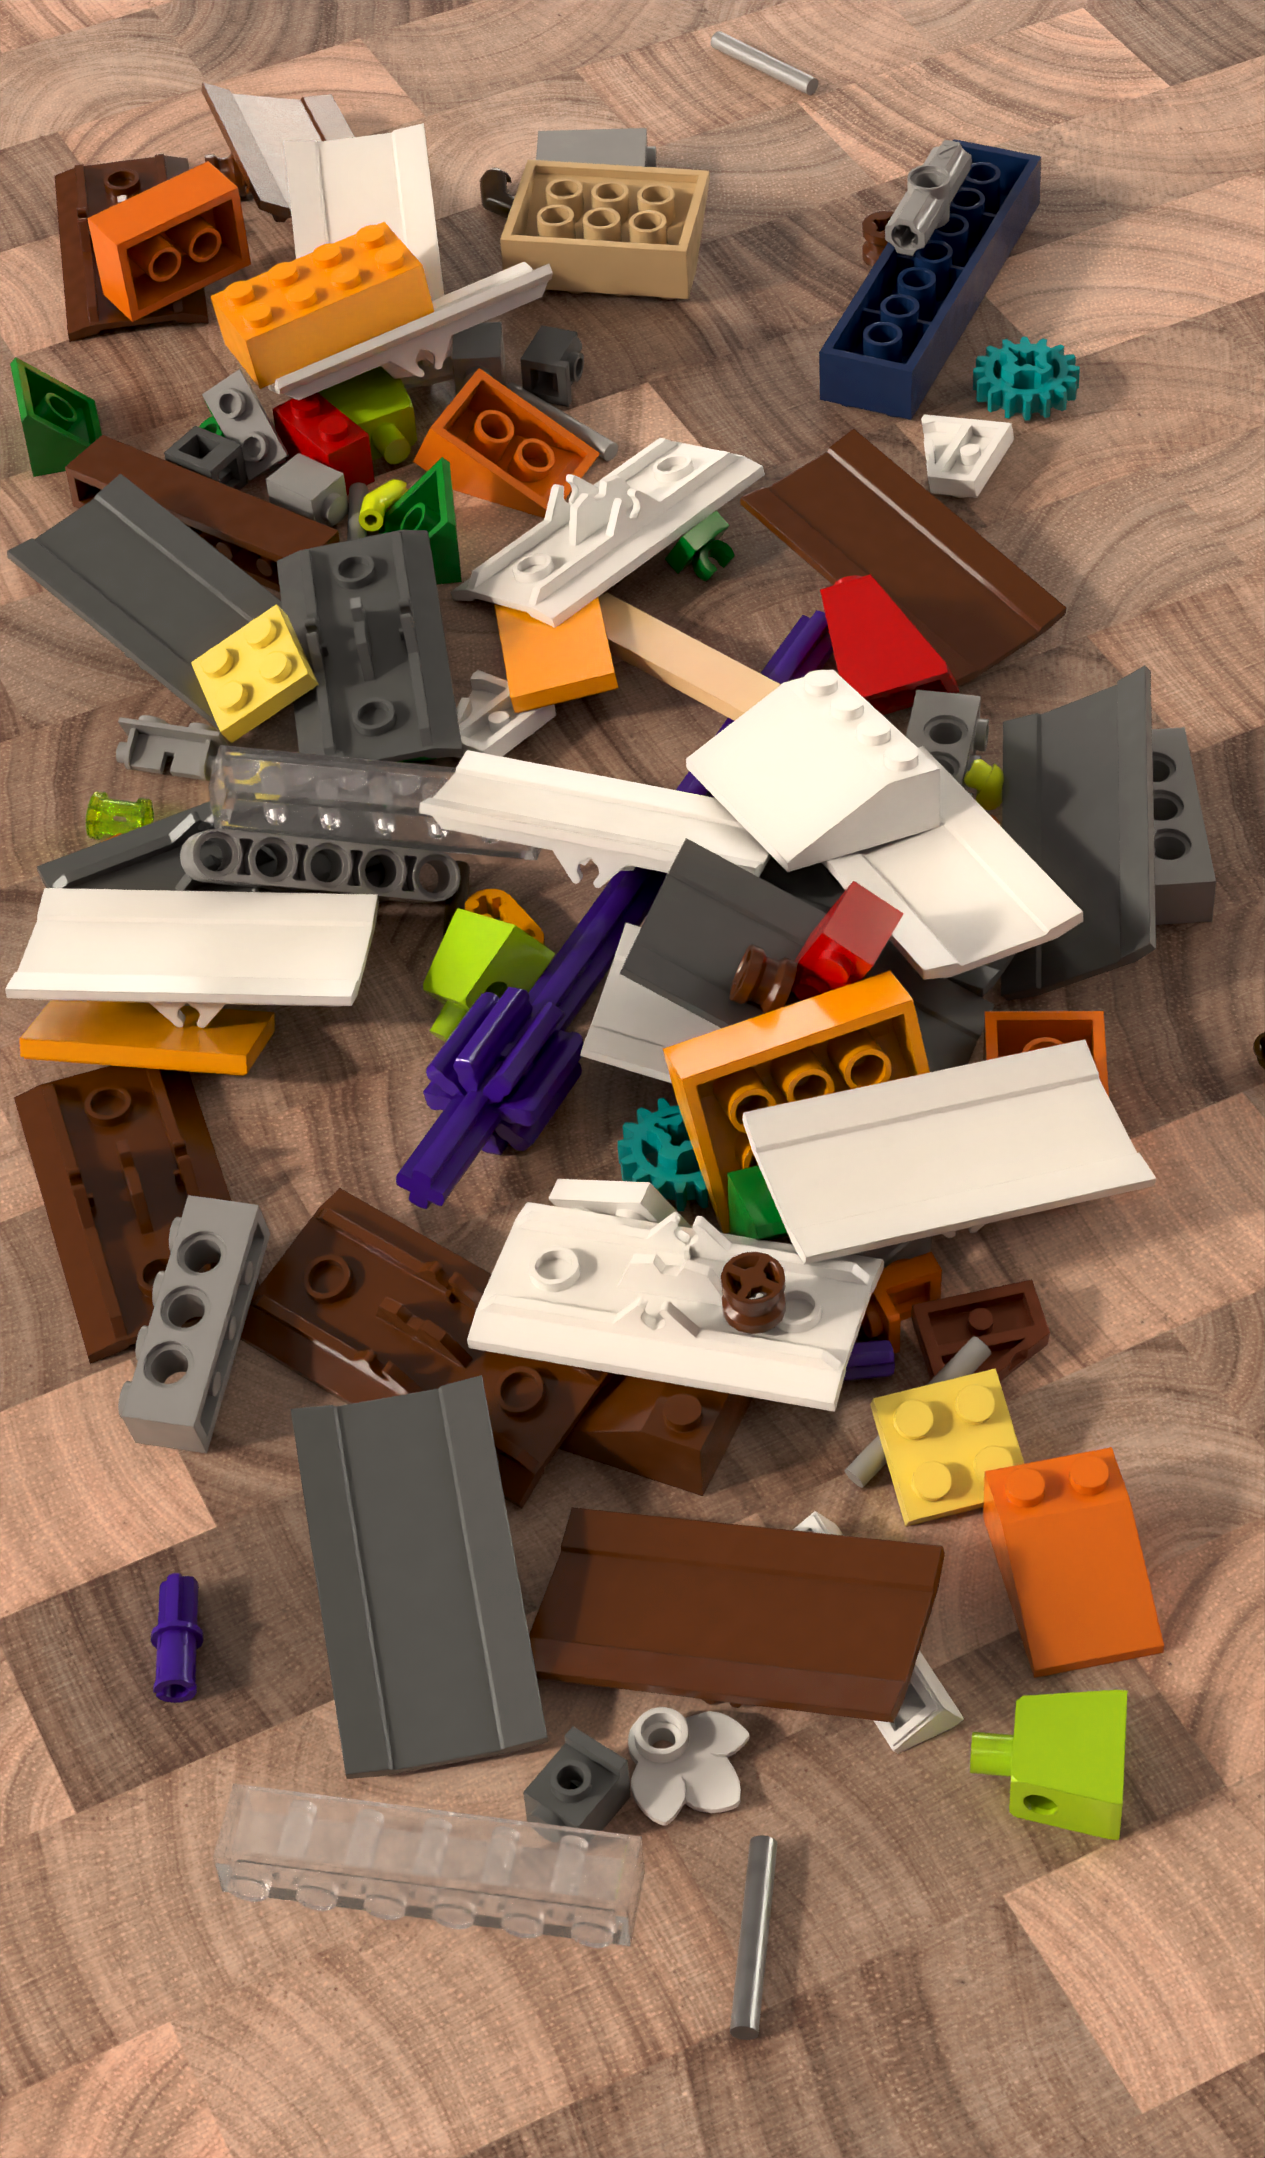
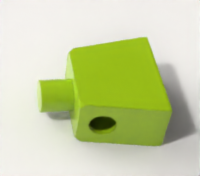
[318,366,417,464]
[423,908,555,1042]
[970,1689,1128,1840]

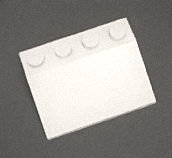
[686,669,940,872]

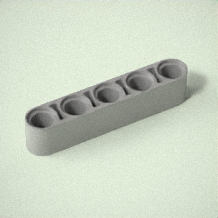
[180,828,461,904]

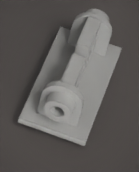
[202,369,289,481]
[116,715,233,781]

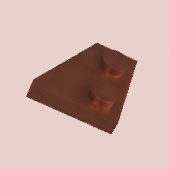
[911,1279,1050,1381]

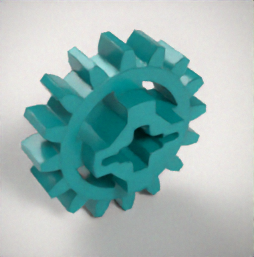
[973,337,1080,421]
[618,1098,709,1211]

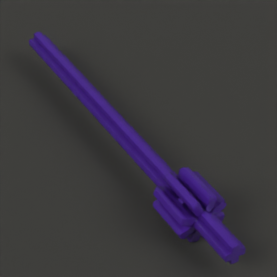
[396,610,834,1209]

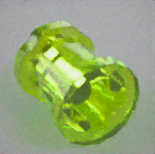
[86,791,154,840]

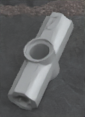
[885,140,972,256]

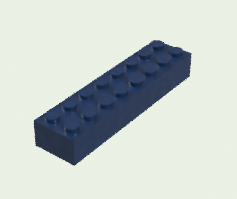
[819,139,1042,420]

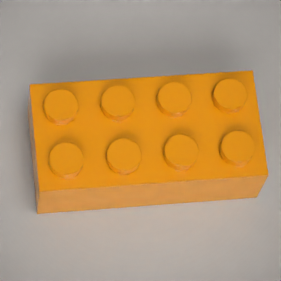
[210,222,434,389]

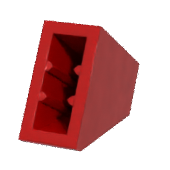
[820,574,960,715]

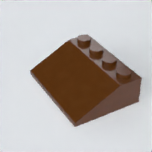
[559,1374,753,1496]

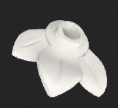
[628,1707,750,1826]

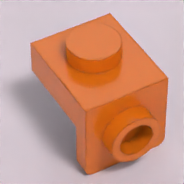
[861,1252,942,1354]

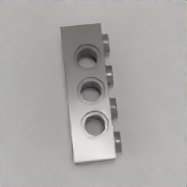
[906,690,989,798]
[1152,727,1216,925]
[118,1195,270,1454]

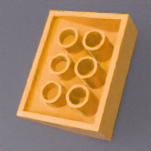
[663,971,930,1234]

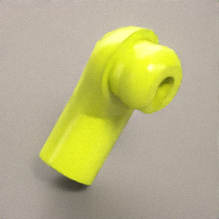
[359,479,409,532]
[964,759,1004,811]

